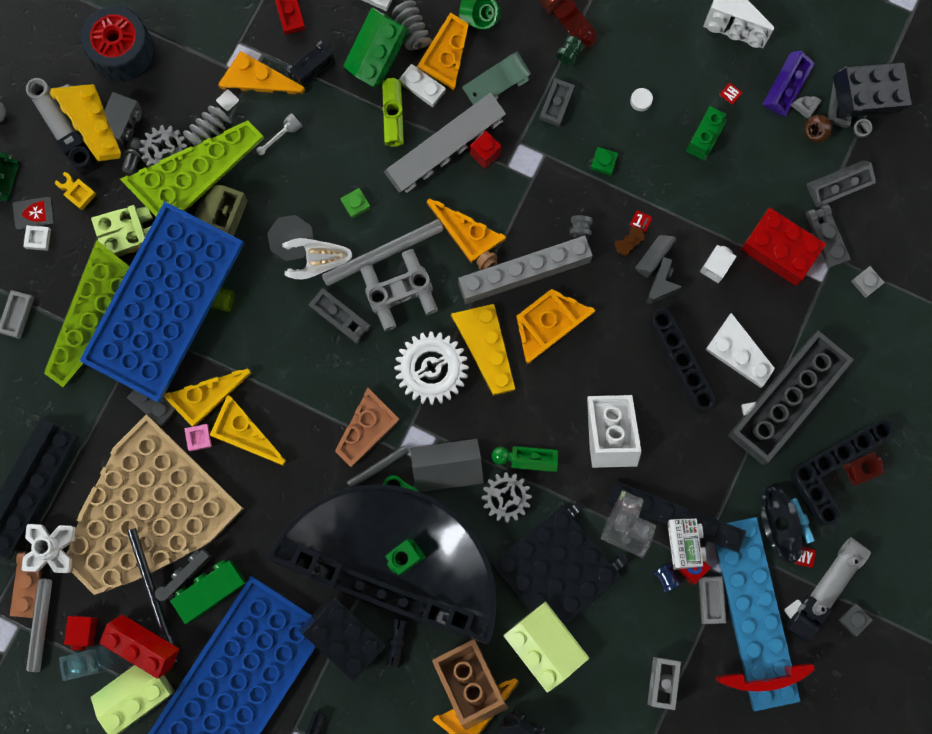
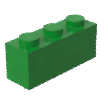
[170,559,247,624]

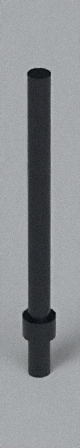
[127,528,179,663]

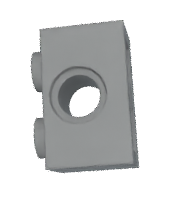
[647,657,681,710]

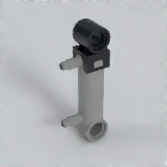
[26,78,96,174]
[786,537,871,643]

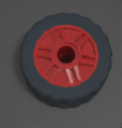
[80,6,154,81]

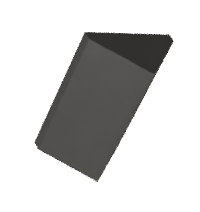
[410,439,484,492]

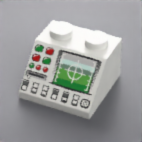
[668,519,707,570]

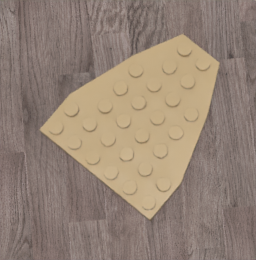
[66,415,244,595]

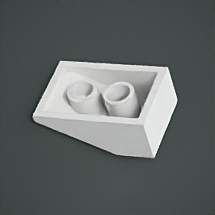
[587,395,641,468]

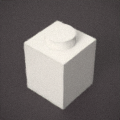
[700,245,737,283]

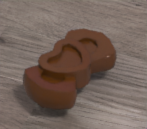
[615,227,645,256]

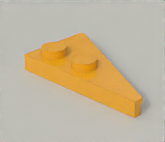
[427,199,506,264]

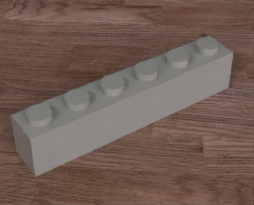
[384,92,506,193]
[458,236,593,304]

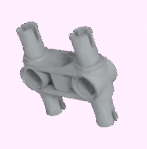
[360,249,438,331]

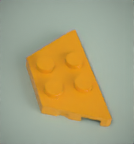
[516,289,595,364]

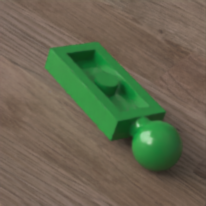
[492,446,558,472]

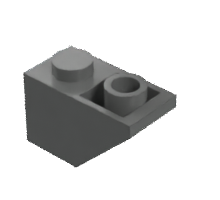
[104,92,142,147]

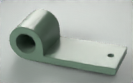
[462,51,531,105]

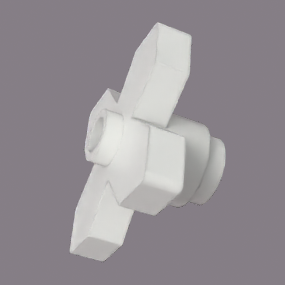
[22,524,75,573]

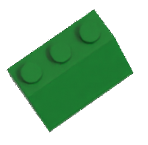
[343,8,410,87]

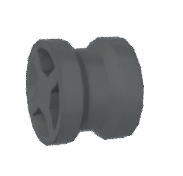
[570,215,593,239]

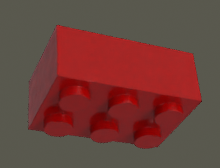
[740,207,826,286]

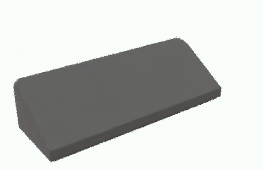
[806,160,876,207]

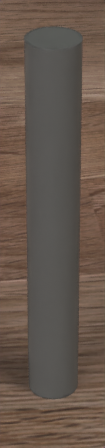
[347,445,409,488]

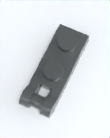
[806,204,851,269]
[309,288,371,344]
[155,550,213,601]

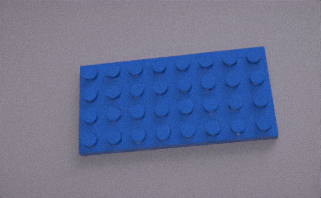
[79,201,244,403]
[148,576,316,734]

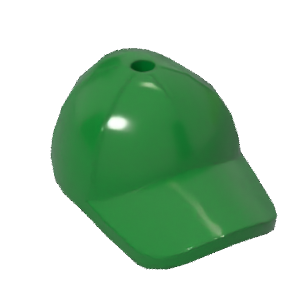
[459,0,501,29]

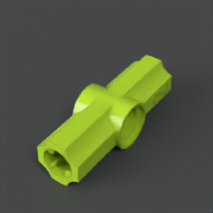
[382,78,404,147]

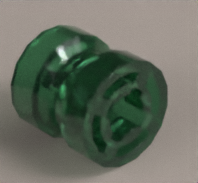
[555,35,585,66]

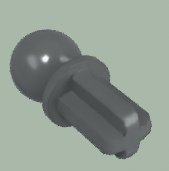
[122,138,144,174]

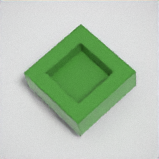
[340,188,371,219]

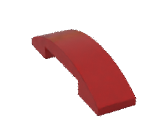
[715,663,815,691]

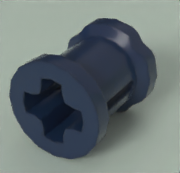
[652,562,682,593]

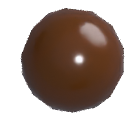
[804,115,832,143]

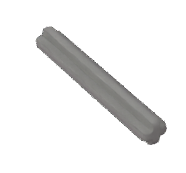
[26,578,52,672]

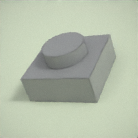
[851,266,884,298]

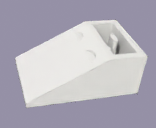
[703,0,774,48]

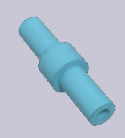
[790,498,815,544]

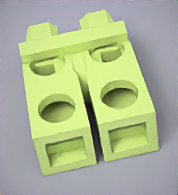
[91,205,153,257]

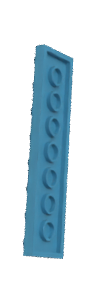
[714,517,800,711]

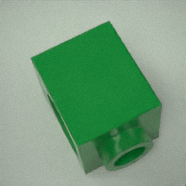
[385,539,426,575]

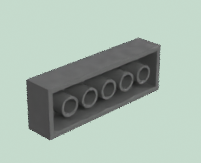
[727,330,854,465]

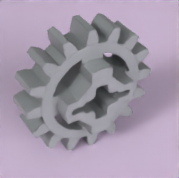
[139,125,188,167]
[482,472,532,523]

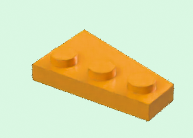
[417,12,469,90]

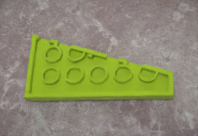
[120,121,264,216]

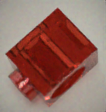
[843,452,884,486]

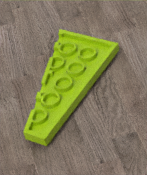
[44,240,129,387]

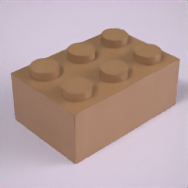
[432,640,508,730]

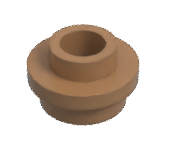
[477,251,497,270]

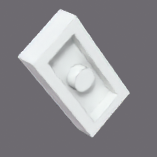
[399,64,446,107]

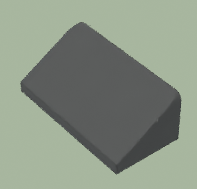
[635,235,676,278]

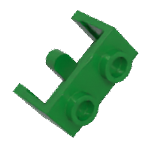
[686,106,727,161]

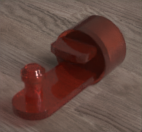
[537,0,597,48]

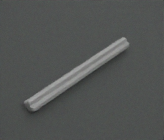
[322,219,444,286]

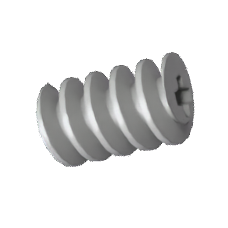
[392,0,432,50]
[183,106,232,147]

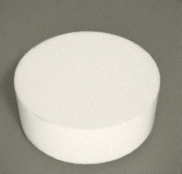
[630,88,653,111]

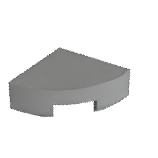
[791,96,822,118]

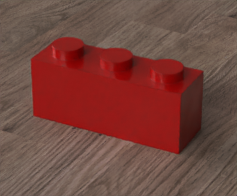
[99,614,180,679]

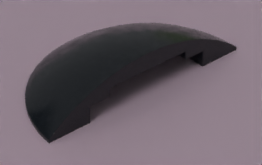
[267,484,496,645]

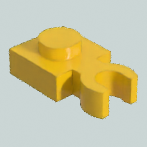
[55,172,97,210]

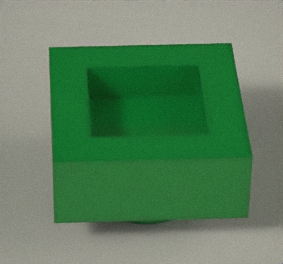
[590,147,618,176]

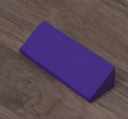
[763,51,815,117]

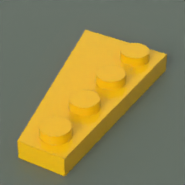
[50,84,121,161]
[451,304,515,396]

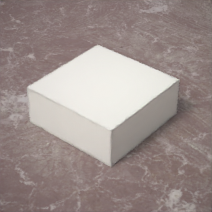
[23,225,51,251]

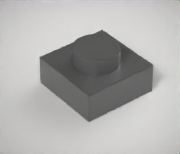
[838,603,873,637]

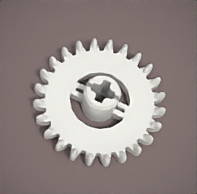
[394,331,469,405]

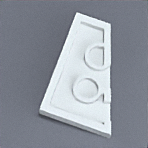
[705,313,775,388]

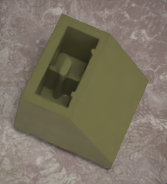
[194,185,248,236]

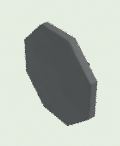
[267,215,314,261]

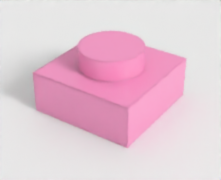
[184,424,212,452]

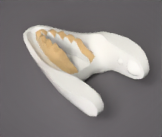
[282,238,352,280]

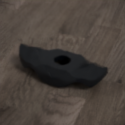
[762,485,802,562]

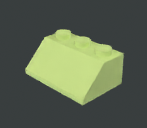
[503,601,589,693]
[91,665,175,734]

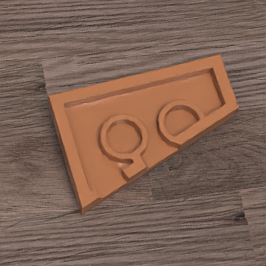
[335,388,400,468]

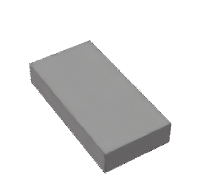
[0,290,35,339]
[699,576,726,624]

